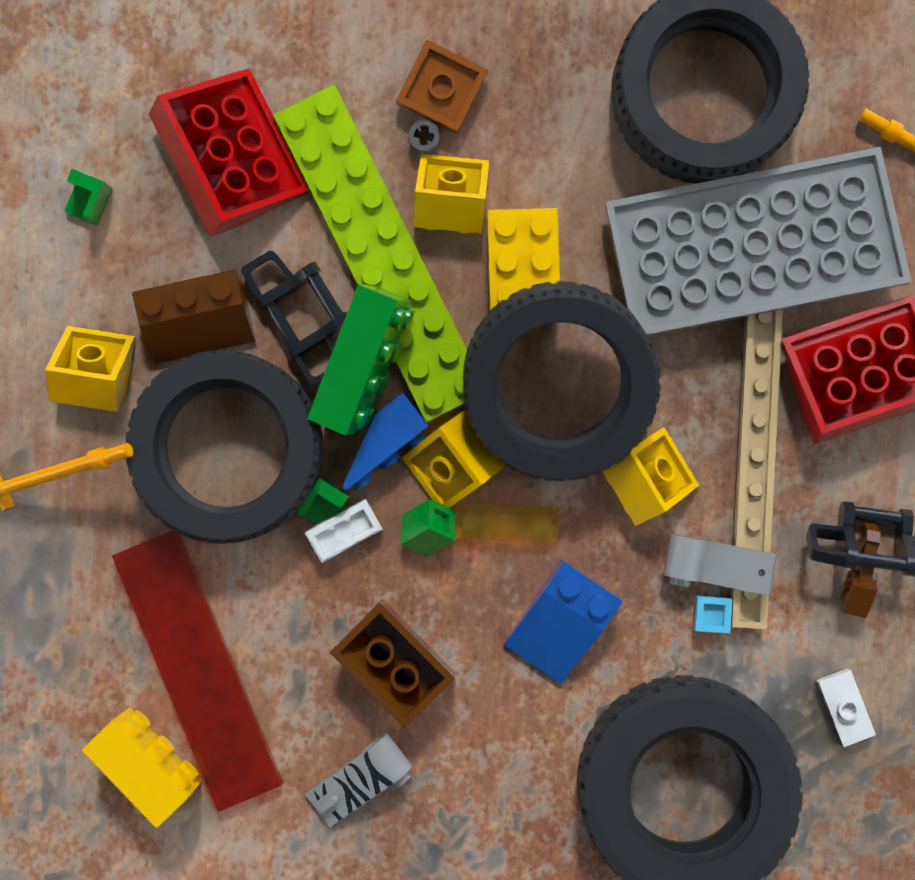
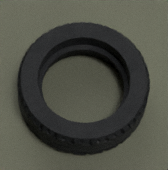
[611,0,809,184]
[463,281,661,481]
[125,350,324,544]

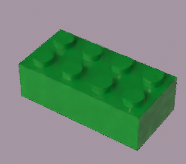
[307,284,415,435]

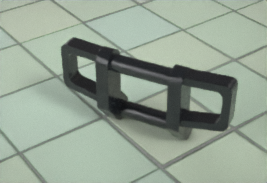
[241,251,347,386]
[806,501,915,577]

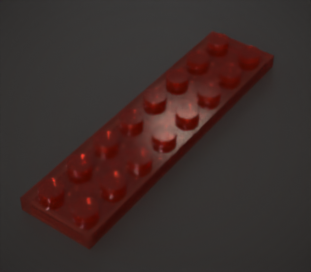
[112,530,283,812]

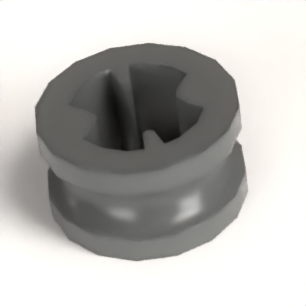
[409,120,440,154]

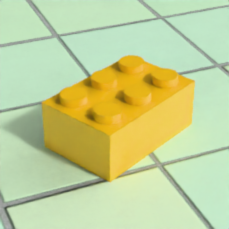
[487,208,560,311]
[82,707,201,829]

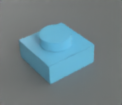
[693,595,732,634]

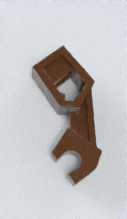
[838,522,881,618]

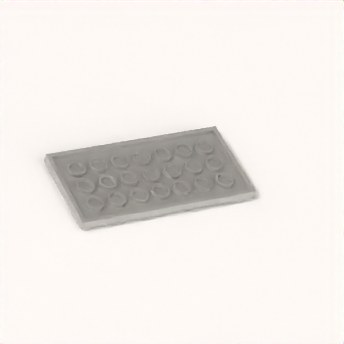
[605,147,912,336]

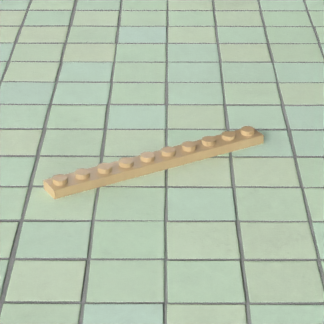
[731,310,783,629]

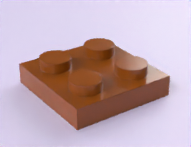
[396,39,488,135]

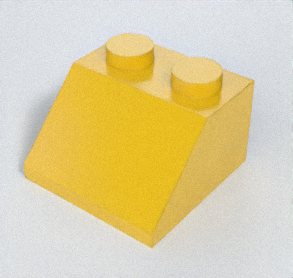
[413,154,489,234]
[45,326,135,412]
[402,411,505,508]
[603,427,699,526]

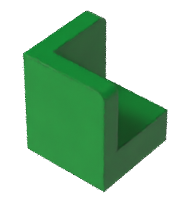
[65,168,113,226]
[297,478,351,524]
[401,499,455,556]

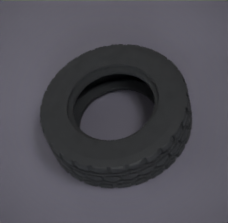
[577,675,803,880]

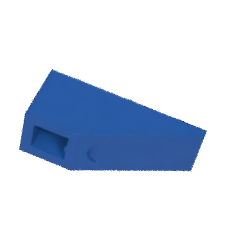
[342,393,429,491]

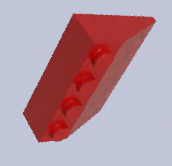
[148,68,310,237]
[781,294,915,445]

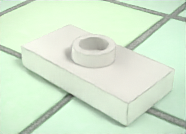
[305,498,383,563]
[815,668,876,747]

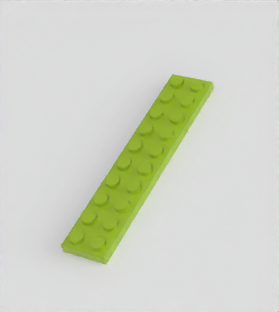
[273,84,467,423]

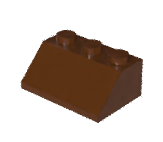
[132,269,256,364]
[330,599,455,729]

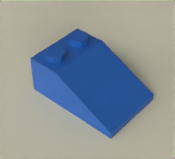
[504,559,623,684]

